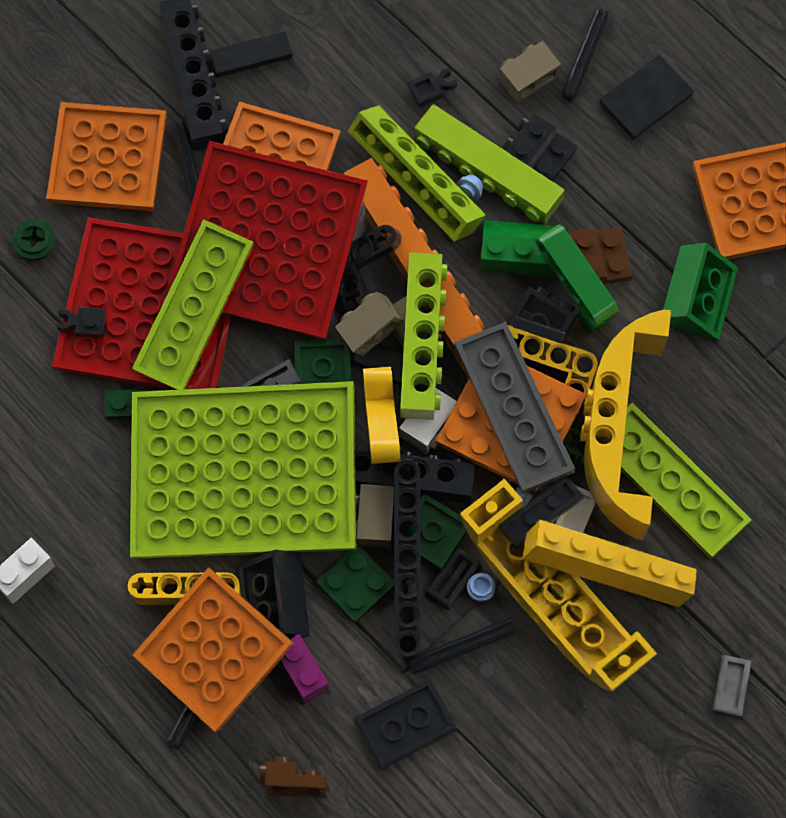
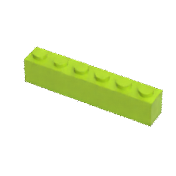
[414,104,565,225]

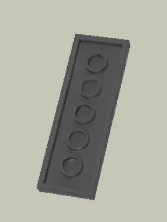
[454,322,575,494]

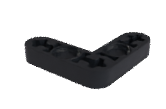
[339,225,402,313]

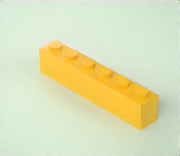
[523,520,697,607]

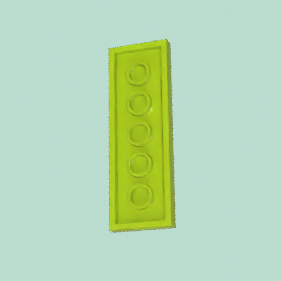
[132,219,254,390]
[621,403,752,560]

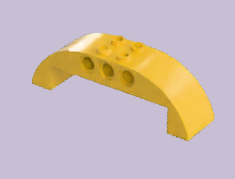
[580,310,671,540]
[460,479,657,692]

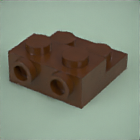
[568,227,633,285]
[260,757,327,798]

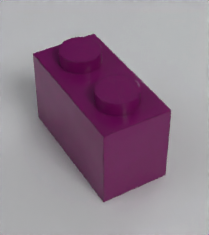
[279,634,329,705]

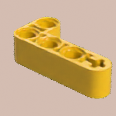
[508,325,598,397]
[363,367,400,464]
[127,573,241,605]

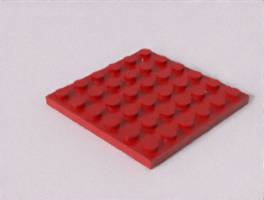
[166,141,368,340]
[52,217,232,390]

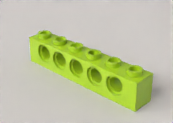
[348,105,485,241]
[400,252,447,420]

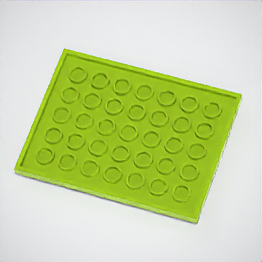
[130,382,356,559]

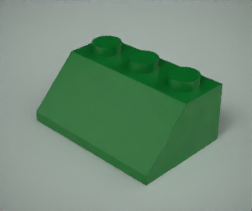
[480,220,565,278]
[663,243,738,341]

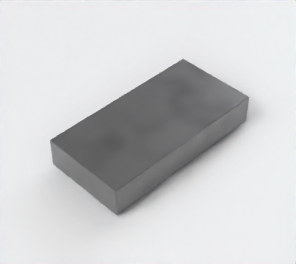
[712,655,751,718]

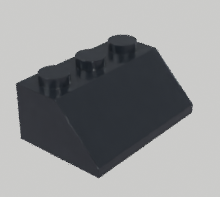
[238,549,310,639]

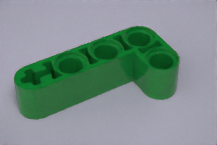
[535,224,619,334]

